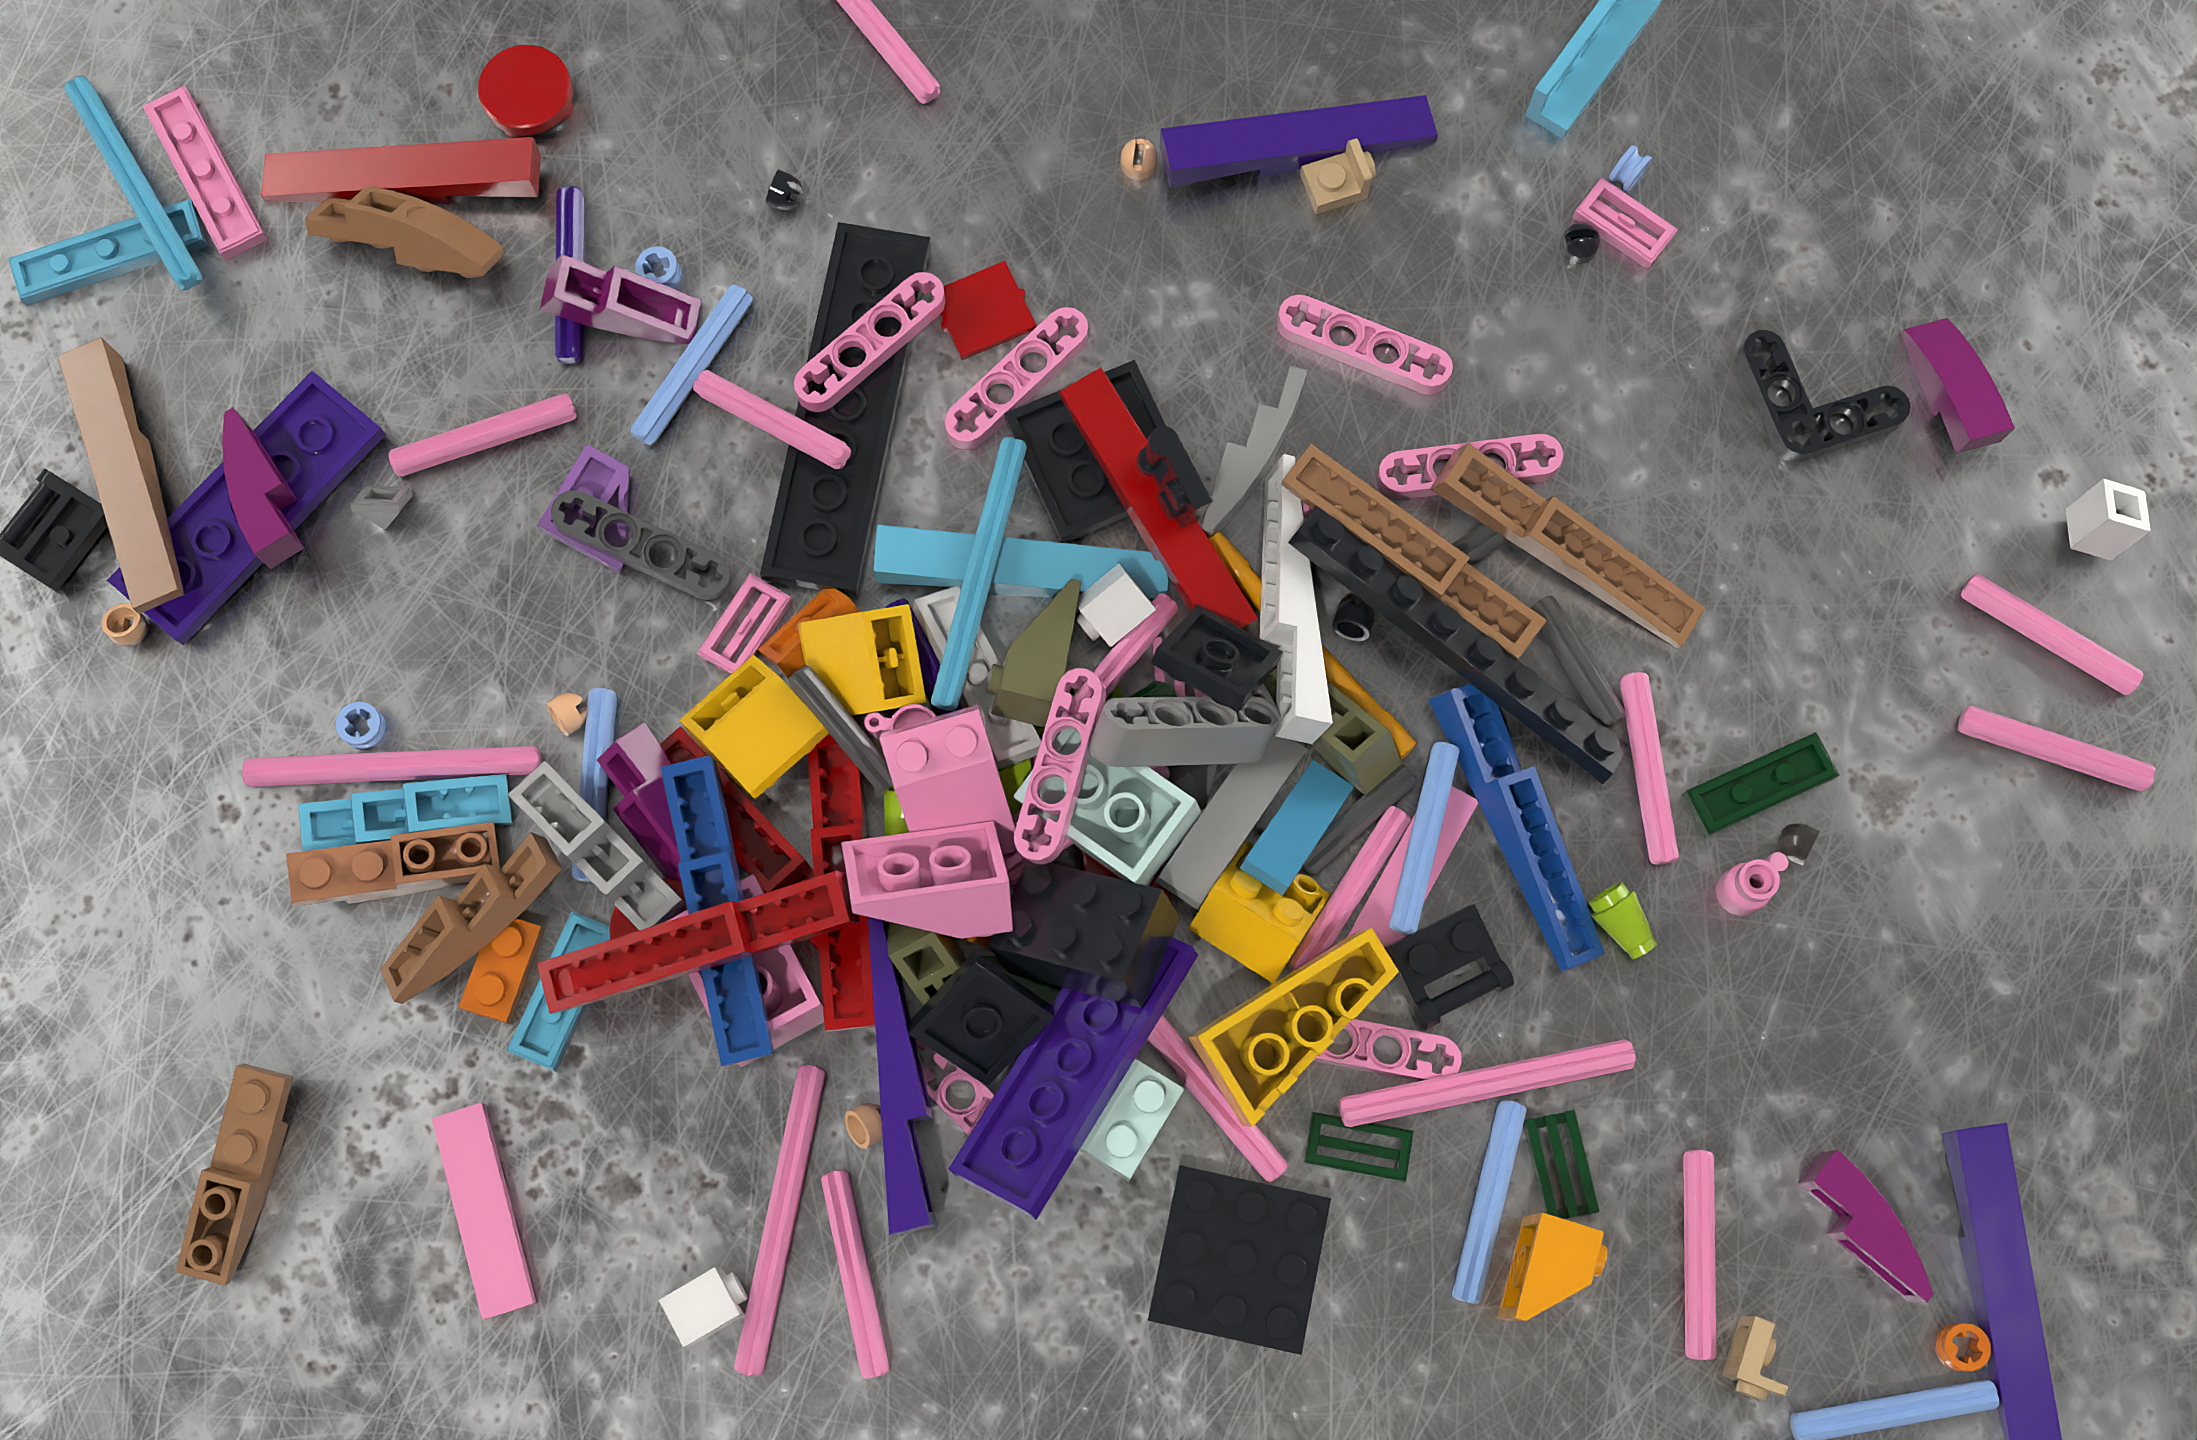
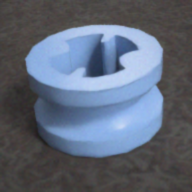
[1608,145,1653,193]
[635,246,682,289]
[335,701,387,750]

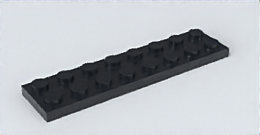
[760,222,931,596]

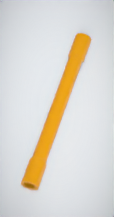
[1209,531,1419,760]

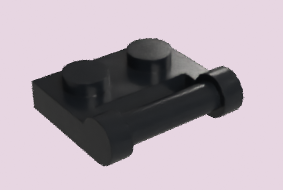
[1136,426,1213,529]
[0,468,108,592]
[1384,904,1514,1030]

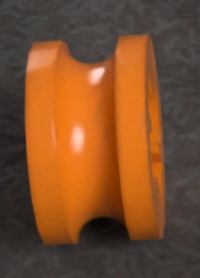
[1935,1323,1991,1372]

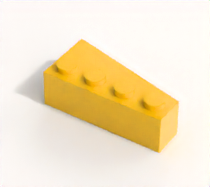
[1188,927,1399,1127]

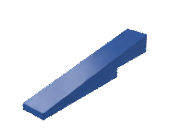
[1428,683,1605,971]
[660,755,774,1067]

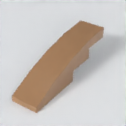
[380,832,563,1004]

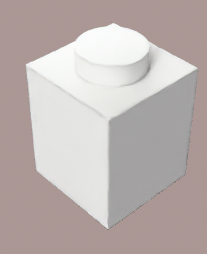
[2066,479,2151,561]
[1075,563,1156,647]
[659,1267,748,1347]

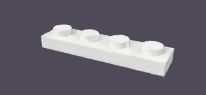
[913,586,1041,770]

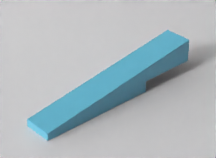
[873,525,1168,601]

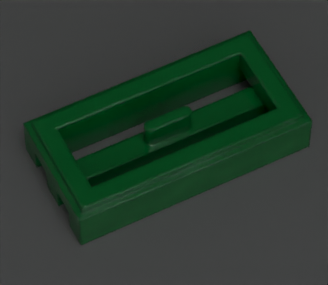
[1523,1110,1600,1219]
[1303,1112,1414,1183]

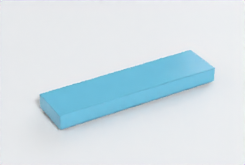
[8,199,208,306]

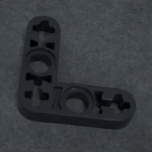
[1737,330,1911,462]

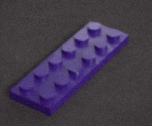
[106,371,386,646]
[948,937,1198,1220]

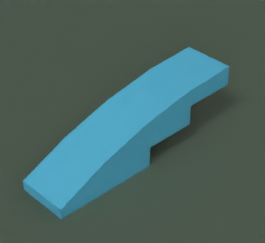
[298,774,512,851]

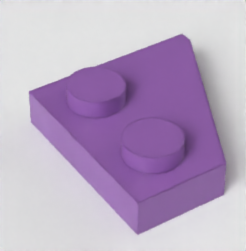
[537,444,630,575]

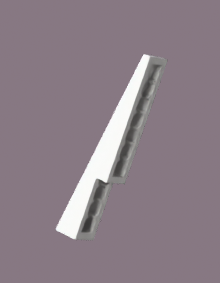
[1260,454,1333,744]

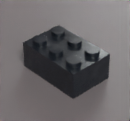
[988,860,1180,1008]

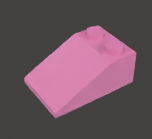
[879,704,1018,855]
[842,821,1013,939]
[665,874,824,1067]

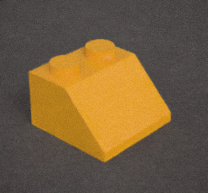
[1497,1212,1608,1321]

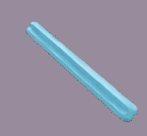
[64,76,202,290]
[931,437,1027,711]

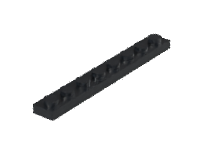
[1288,505,1628,784]

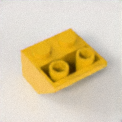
[798,604,926,715]
[679,655,829,799]
[1188,841,1331,983]

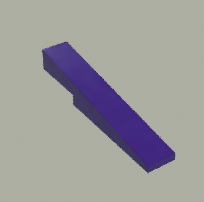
[1159,95,1438,188]
[868,917,937,1236]
[1942,1123,2062,1440]

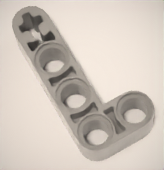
[1089,683,1281,767]

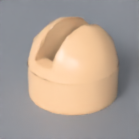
[1120,138,1157,180]
[101,603,148,646]
[546,692,587,736]
[845,1103,883,1149]

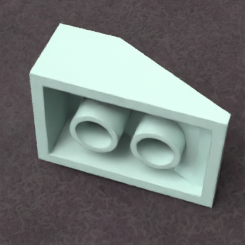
[1013,715,1202,886]
[1079,1059,1184,1182]

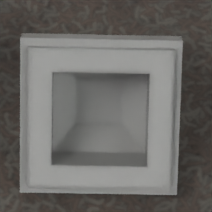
[350,486,413,530]
[1167,764,1218,809]

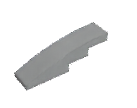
[1202,365,1309,539]
[1156,733,1308,910]
[508,760,687,930]

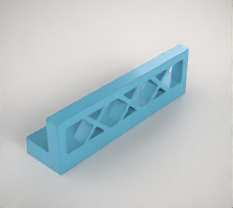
[1525,0,1663,139]

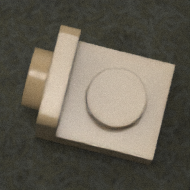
[1300,138,1376,214]
[1721,1315,1788,1402]

